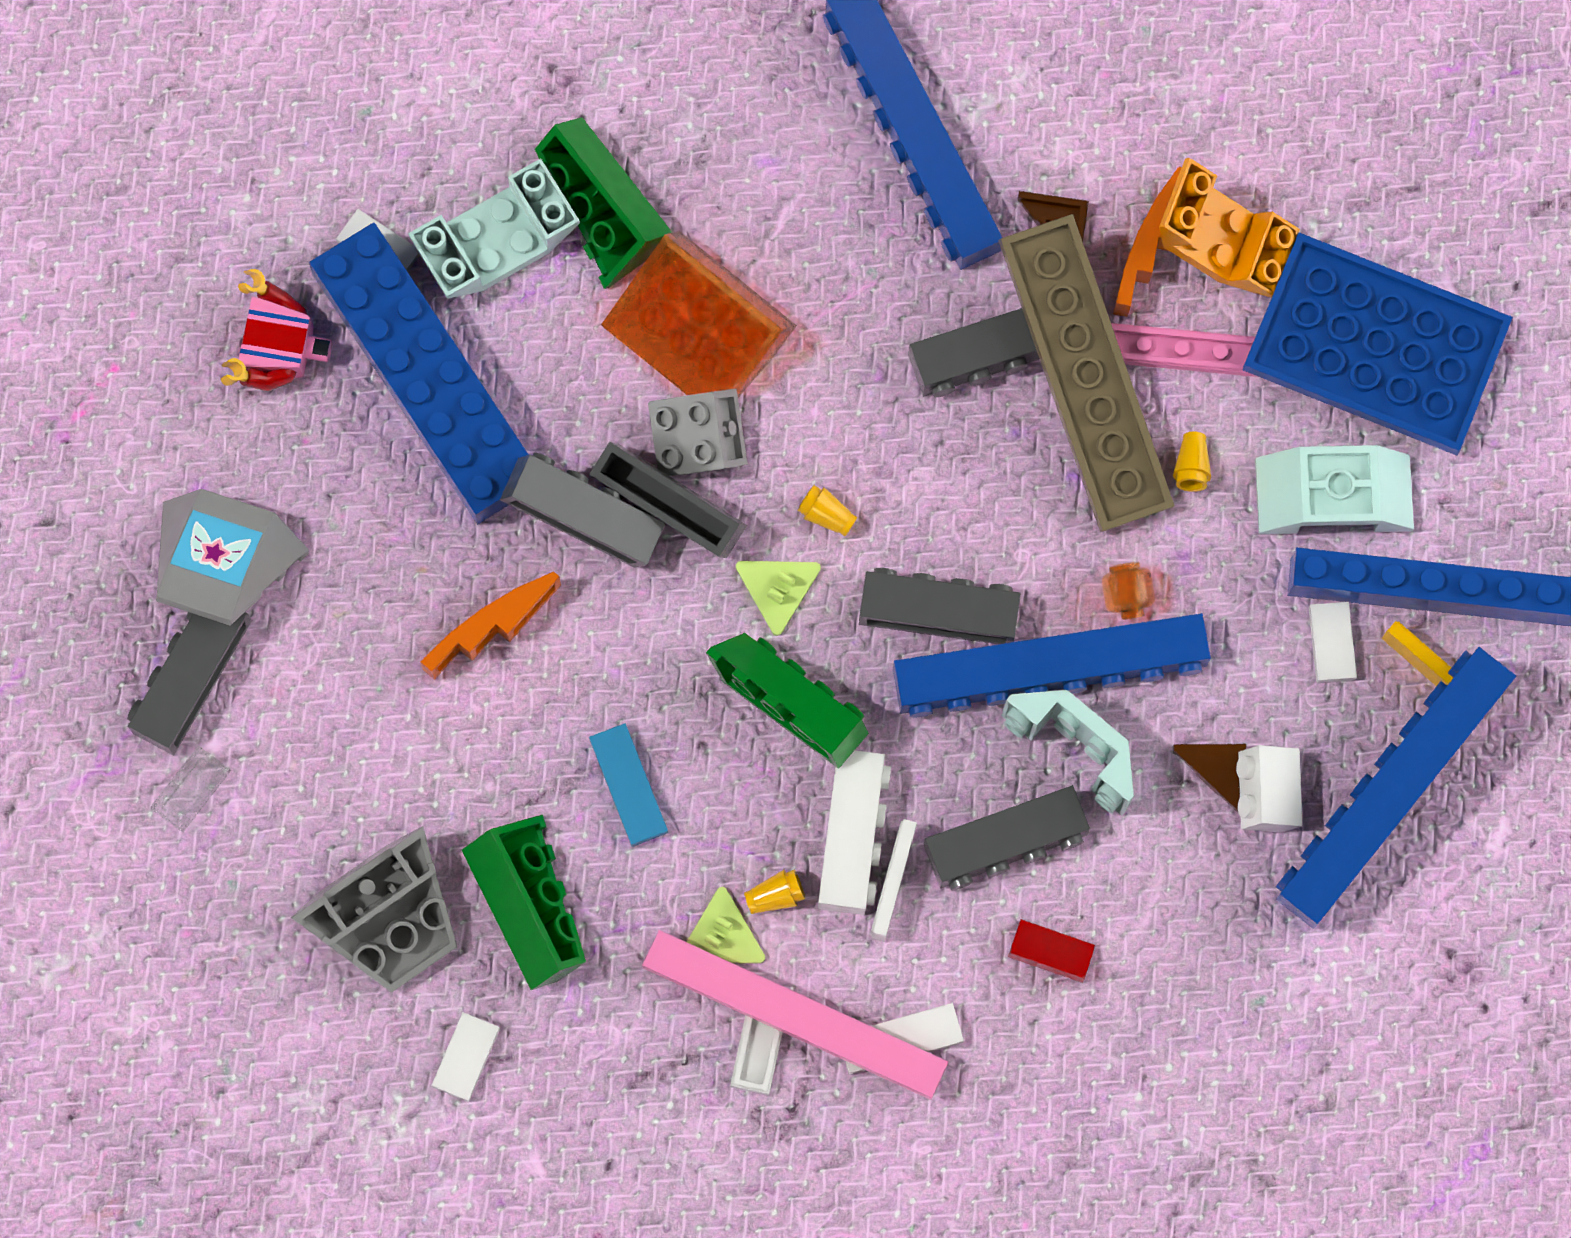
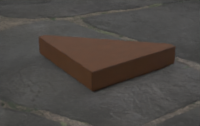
[1018,191,1089,242]
[1172,744,1246,816]

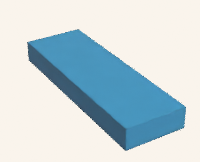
[589,723,668,847]

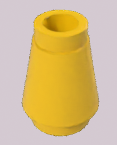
[1173,431,1211,492]
[797,485,857,536]
[744,869,806,914]

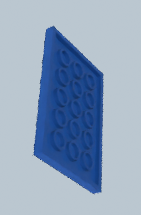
[1242,233,1513,456]

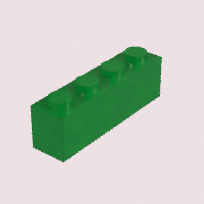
[534,117,673,289]
[706,633,869,769]
[462,814,586,990]

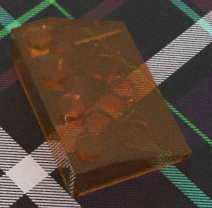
[601,231,797,398]

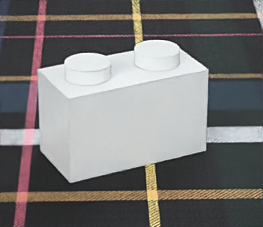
[1236,745,1302,833]

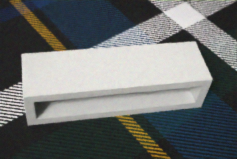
[818,750,891,915]

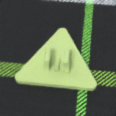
[736,561,821,636]
[687,887,765,964]

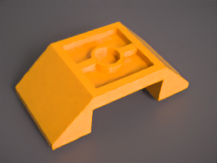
[1159,158,1300,297]

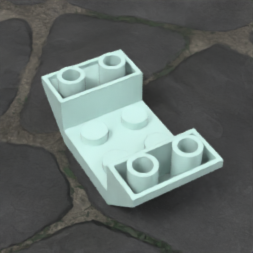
[408,158,580,299]
[1255,445,1414,534]
[1002,690,1134,816]

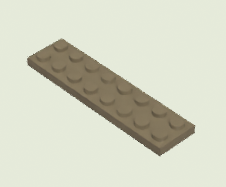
[998,214,1175,532]

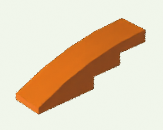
[1113,166,1182,317]
[420,571,561,680]

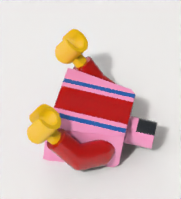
[221,269,332,391]

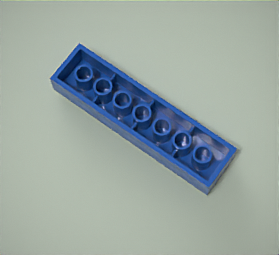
[309,222,529,525]
[1276,647,1517,929]

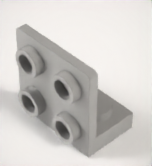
[648,388,748,476]

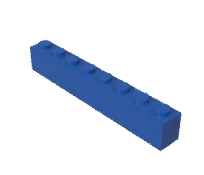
[822,0,1003,270]
[1287,547,1571,627]
[893,613,1211,718]

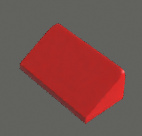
[1008,919,1095,983]

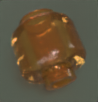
[1102,561,1155,620]

